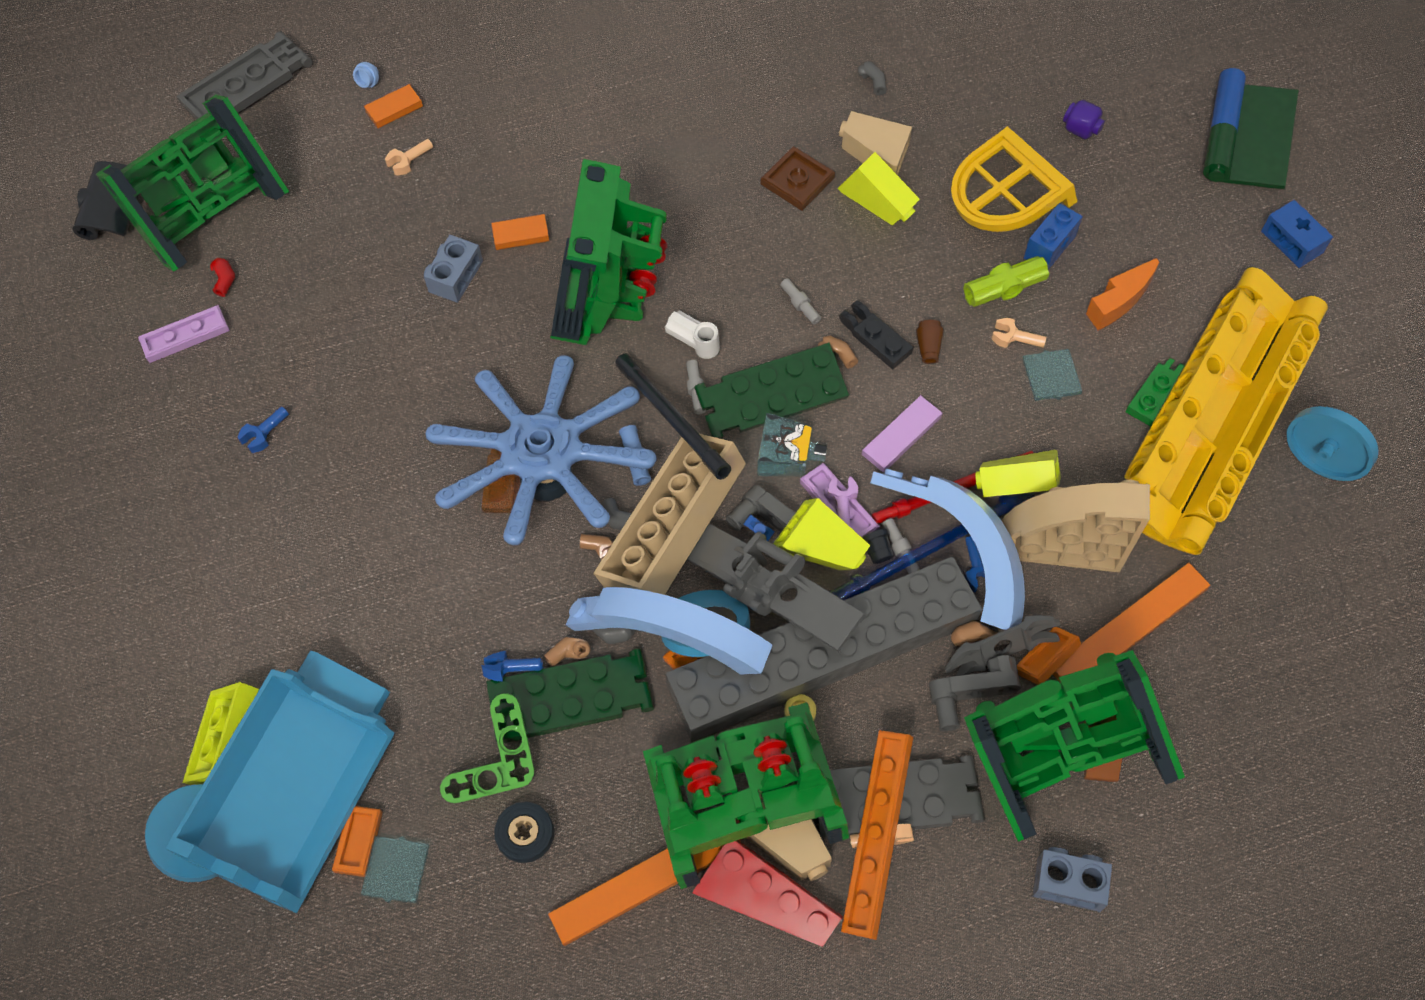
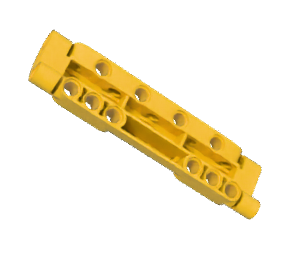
[1125,267,1328,555]

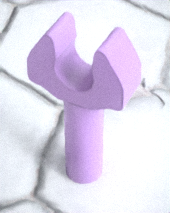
[827,477,858,527]

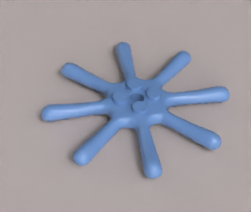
[425,355,657,545]

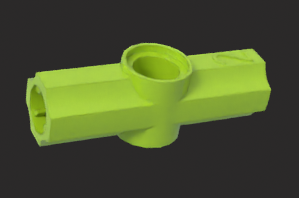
[963,256,1050,307]

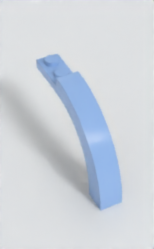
[870,468,1025,630]
[566,587,772,675]

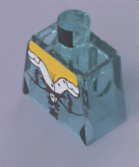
[757,413,827,476]

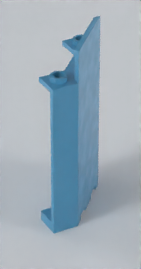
[165,650,395,914]

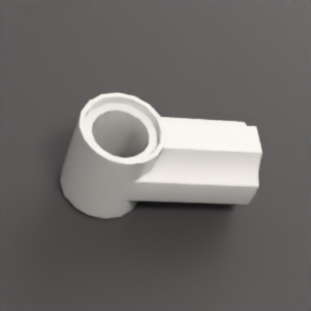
[665,310,720,359]

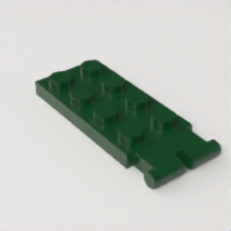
[694,342,849,439]
[486,649,654,744]

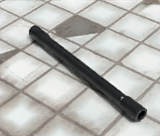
[615,354,731,480]

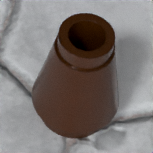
[916,319,944,364]

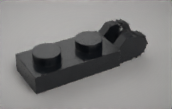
[839,300,913,370]

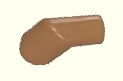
[818,335,858,369]
[580,534,613,561]
[951,621,998,647]
[543,637,591,667]

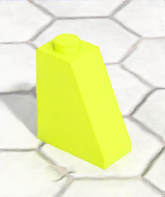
[837,152,920,225]
[976,450,1061,497]
[773,498,870,570]

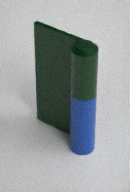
[1203,68,1299,190]

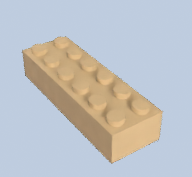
[593,434,746,595]

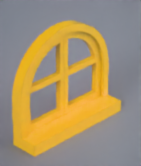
[951,126,1078,232]

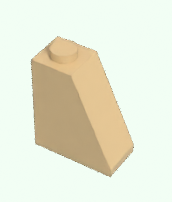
[839,111,912,175]
[746,802,832,881]

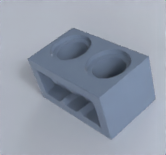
[424,235,483,303]
[1032,847,1112,912]

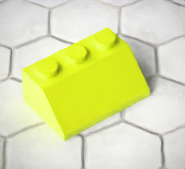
[182,682,259,785]

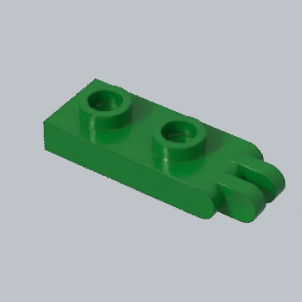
[1125,358,1185,427]

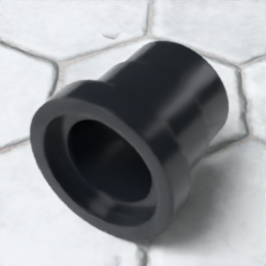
[862,529,894,565]

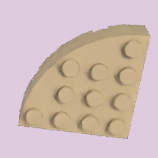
[1002,480,1150,573]

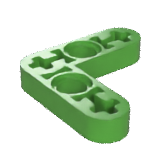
[440,693,535,803]

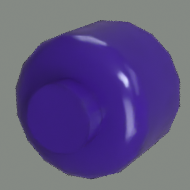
[1063,100,1105,140]

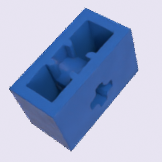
[1261,200,1333,268]
[1024,203,1083,270]

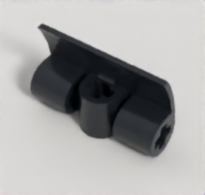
[72,161,139,240]

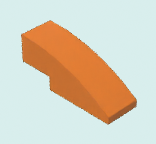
[1086,258,1159,331]

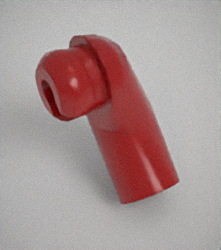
[210,257,236,297]

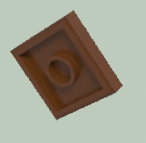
[760,146,835,211]

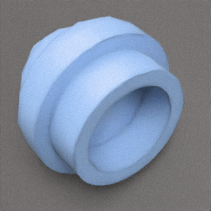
[353,62,379,88]

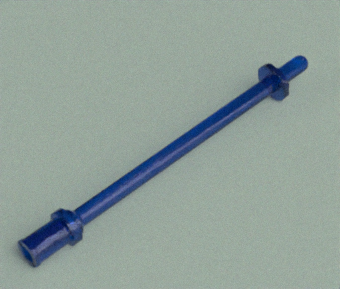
[829,492,1035,601]

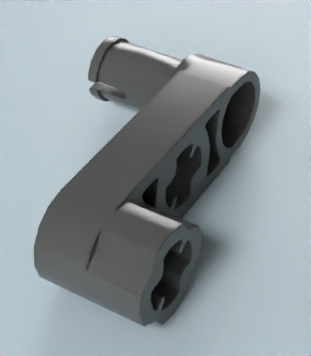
[726,485,795,532]
[929,655,1021,732]

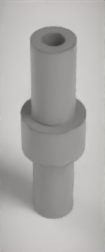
[780,278,821,325]
[686,360,706,414]
[882,518,920,574]

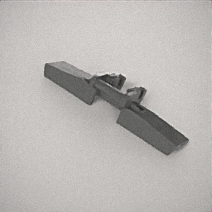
[687,524,865,651]

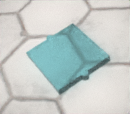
[1022,349,1082,401]
[361,836,429,903]

